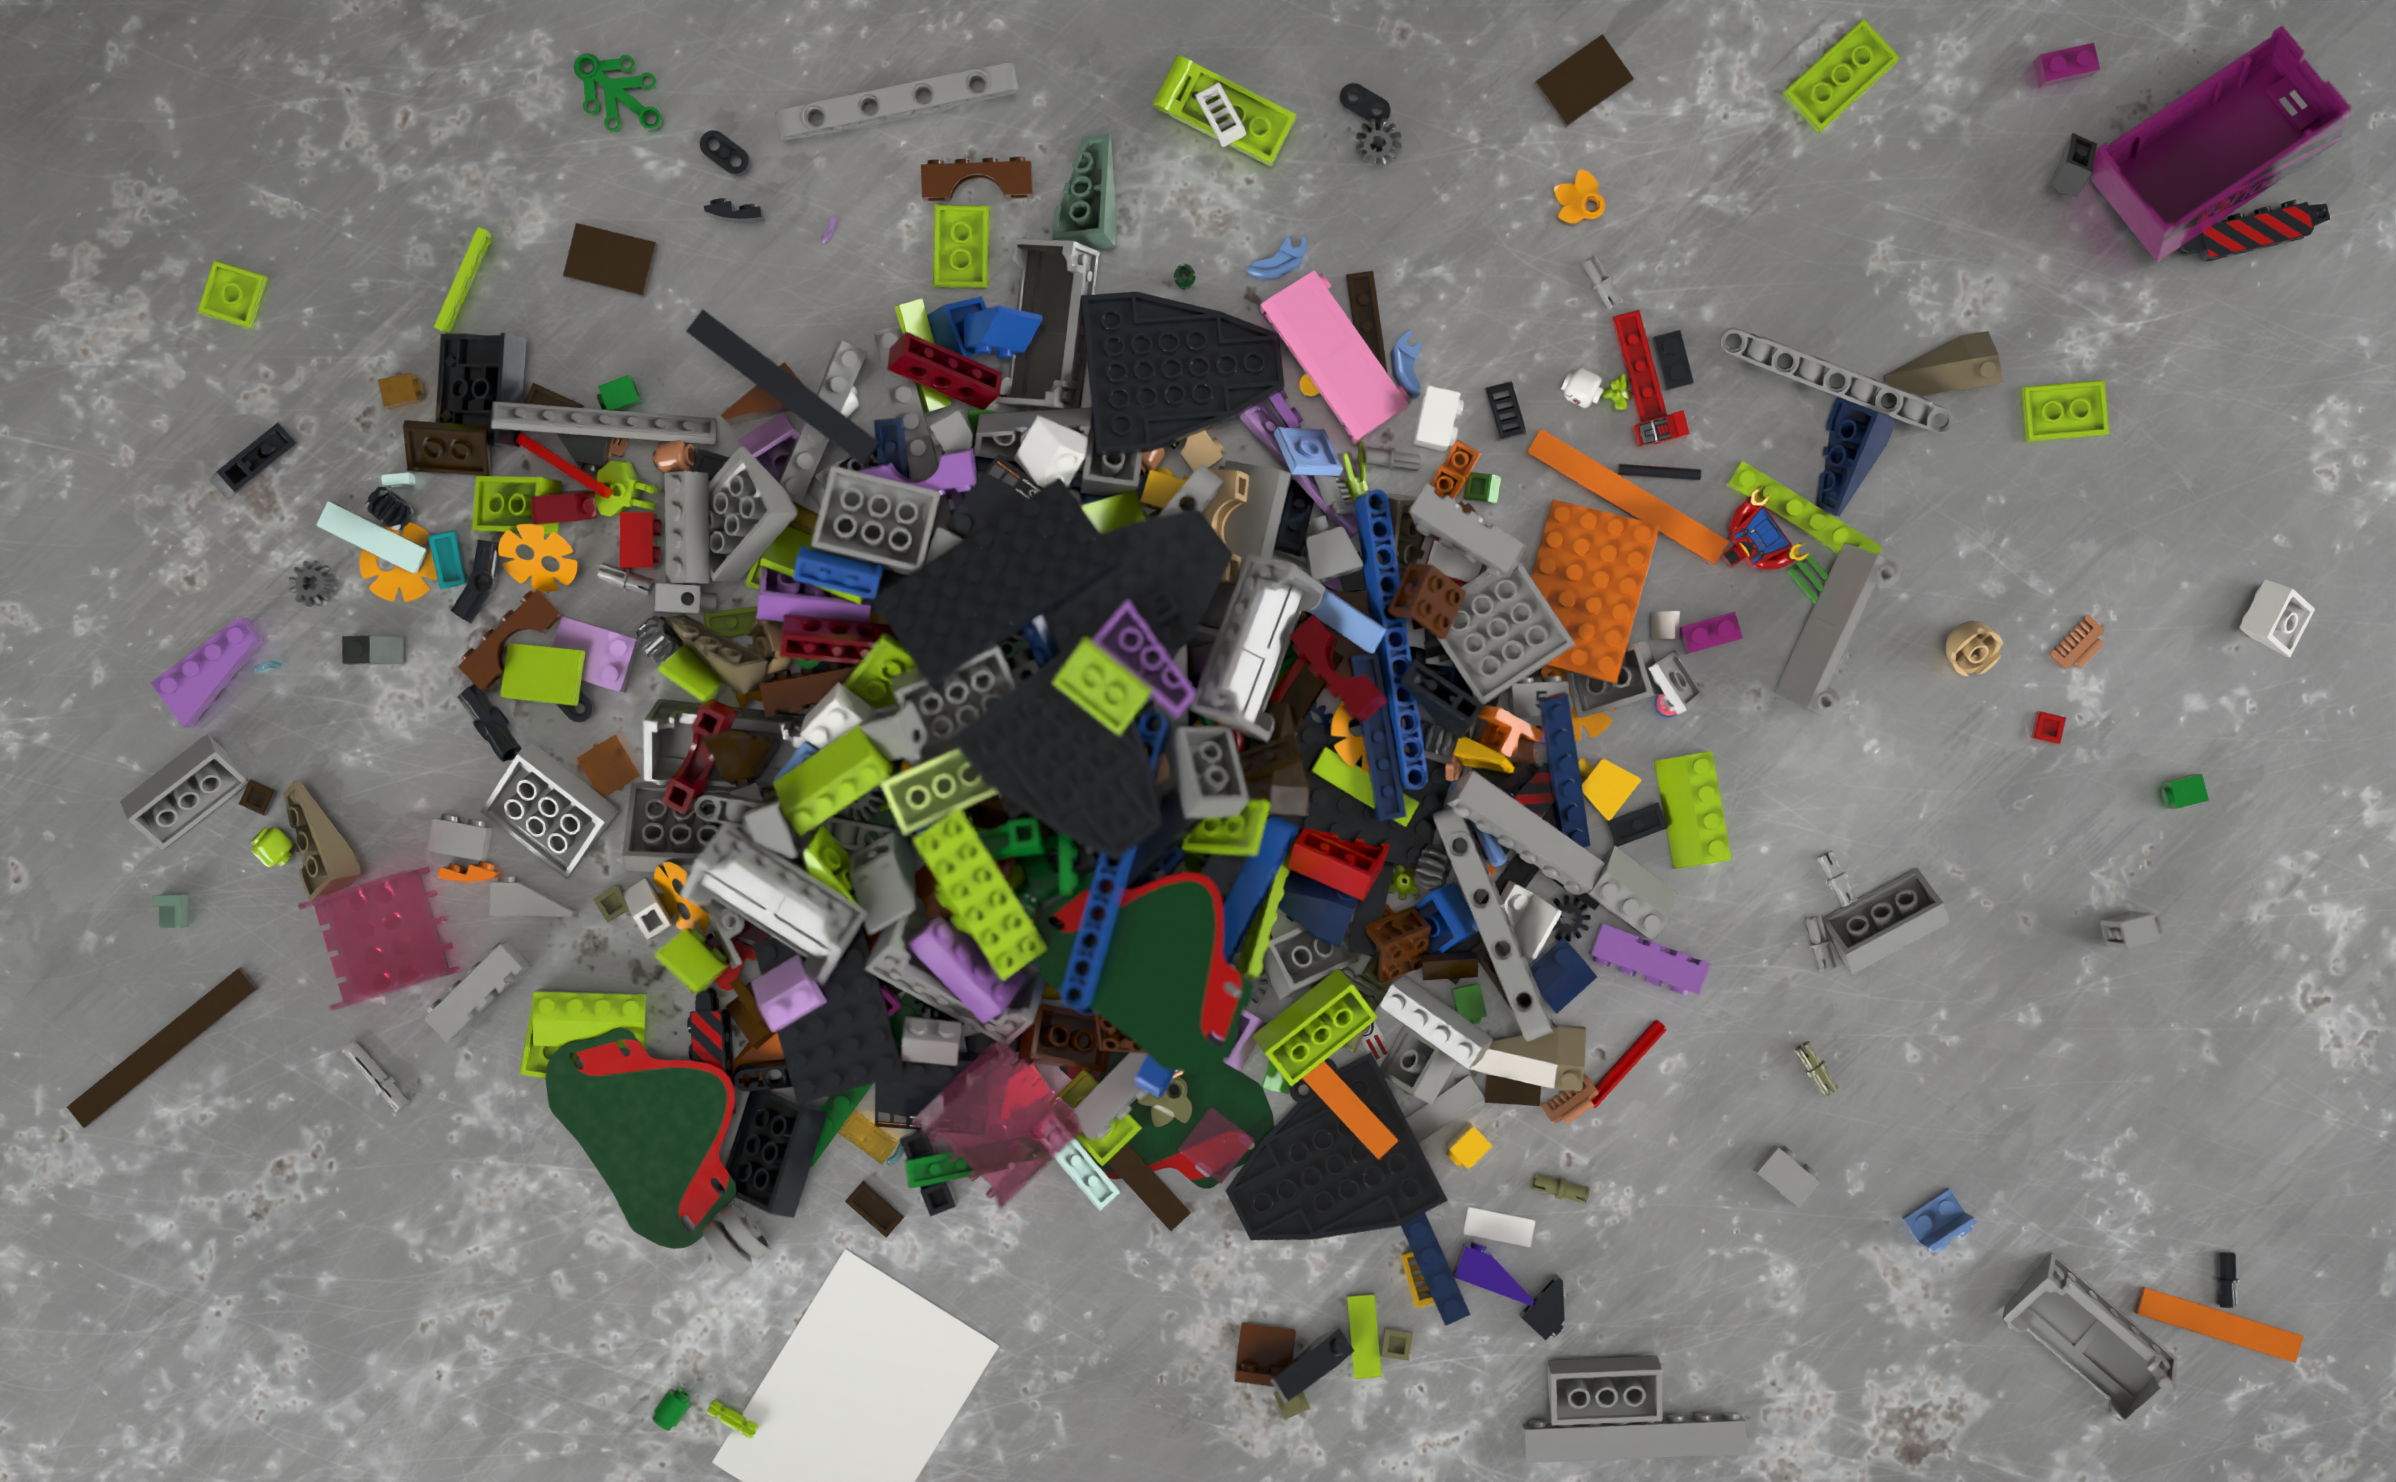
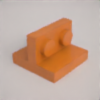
[1477,705,1543,757]

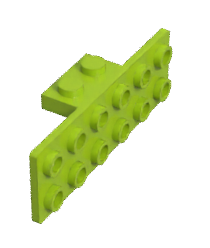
[913,809,1047,980]

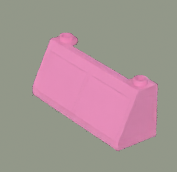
[1260,270,1410,446]

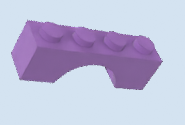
[860,448,979,495]

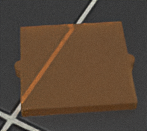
[576,735,640,798]

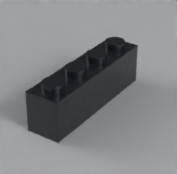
[1111,790,1206,890]

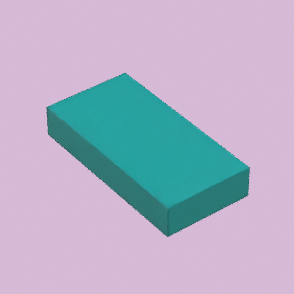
[428,530,468,590]

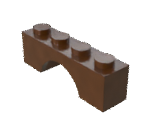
[921,157,1033,202]
[458,590,565,691]

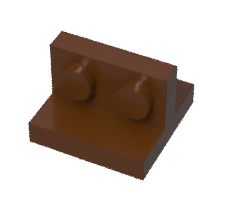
[725,977,777,1049]

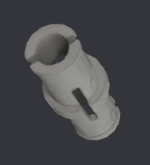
[1816,851,1858,907]

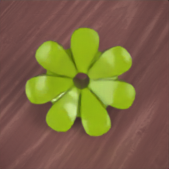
[1602,374,1632,410]
[1389,865,1419,900]

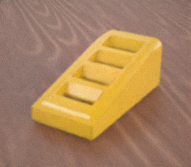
[1454,736,1514,773]
[1400,1251,1435,1309]

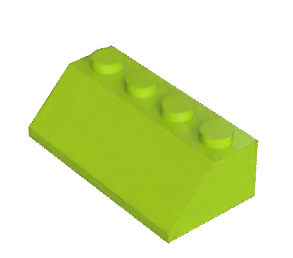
[773,722,895,836]
[1654,751,1732,869]
[1252,968,1378,1086]
[532,990,647,1049]

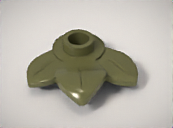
[1138,1076,1192,1127]

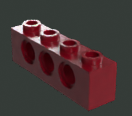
[887,331,1002,410]
[780,615,895,664]

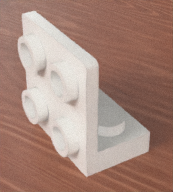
[1500,880,1562,959]

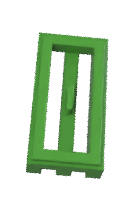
[1787,552,1828,603]

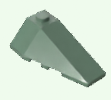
[1052,133,1117,249]

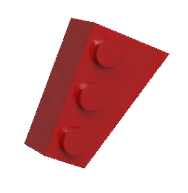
[1287,828,1390,901]

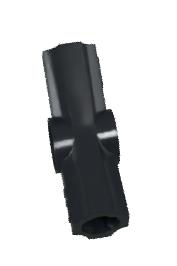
[450,540,501,624]
[457,684,522,762]

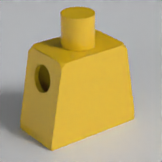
[1578,757,1641,821]

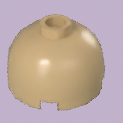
[748,620,794,675]
[1946,621,2003,676]

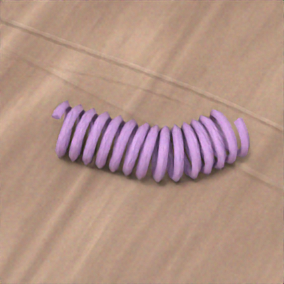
[820,217,838,244]

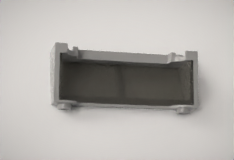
[996,239,1099,410]

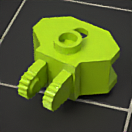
[595,460,659,517]

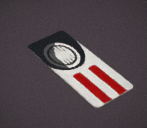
[1361,1021,1391,1060]

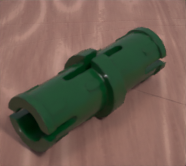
[1174,264,1195,290]

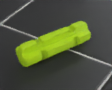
[707,1400,759,1439]

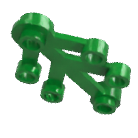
[574,53,662,133]

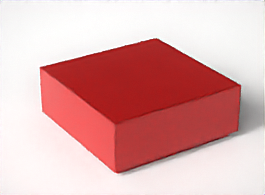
[2031,711,2066,744]

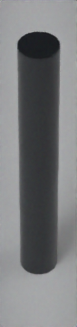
[1618,464,1701,480]

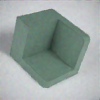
[152,894,188,928]

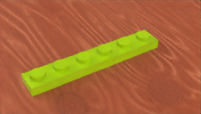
[1727,460,1883,555]
[1236,834,1298,981]

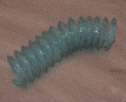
[255,660,283,674]
[887,1142,904,1166]

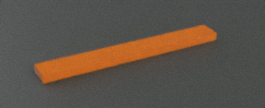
[1526,429,1729,565]

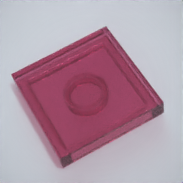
[1178,1106,1255,1184]

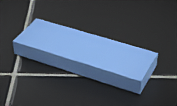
[1308,589,1387,653]

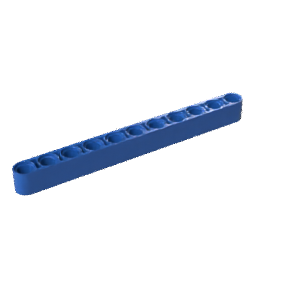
[1355,489,1428,791]
[1061,711,1170,1010]
[1134,814,1298,1098]

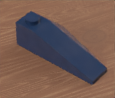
[1816,396,1898,517]
[1277,870,1358,947]

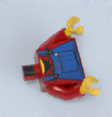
[1722,486,1810,570]

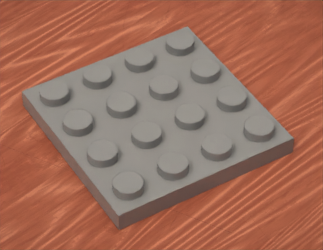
[1437,561,1575,705]

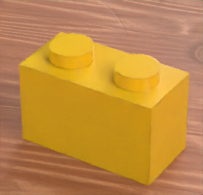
[1445,1122,1493,1169]

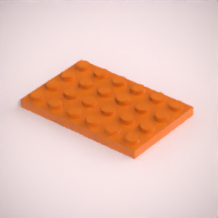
[1531,499,1660,684]

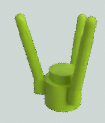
[1336,442,1369,501]

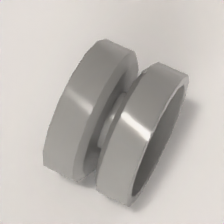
[702,1204,771,1276]

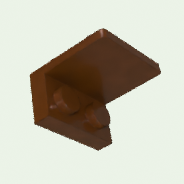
[1388,563,1466,639]
[1366,906,1431,983]
[1234,1322,1296,1387]

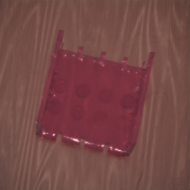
[298,866,461,1011]
[912,1039,1082,1208]

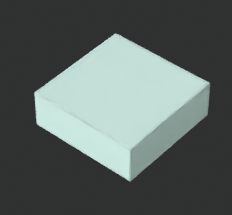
[381,472,415,488]

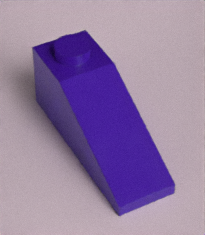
[1452,1241,1534,1306]

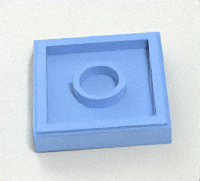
[1274,427,1343,476]

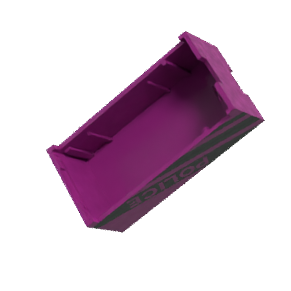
[2091,26,2352,262]

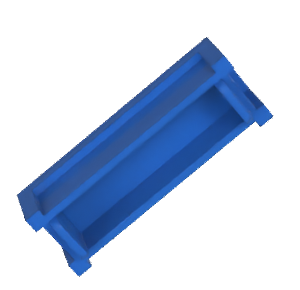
[793,545,884,599]

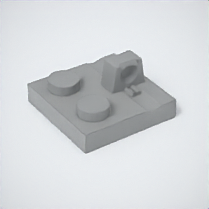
[1648,650,1704,715]

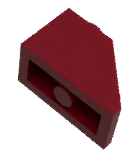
[531,490,597,524]

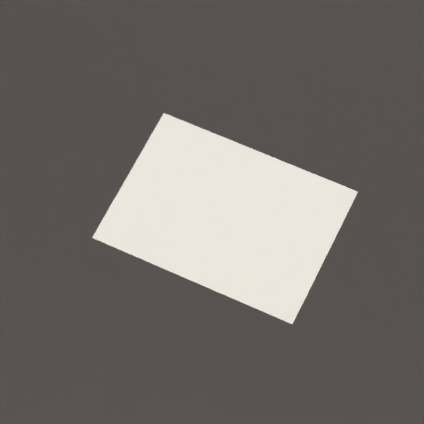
[712,1249,999,1482]

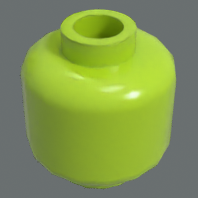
[251,826,293,867]

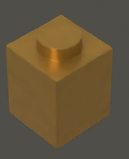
[378,373,424,409]

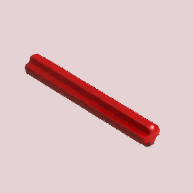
[1591,1020,1667,1108]

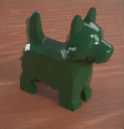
[997,834,1073,921]

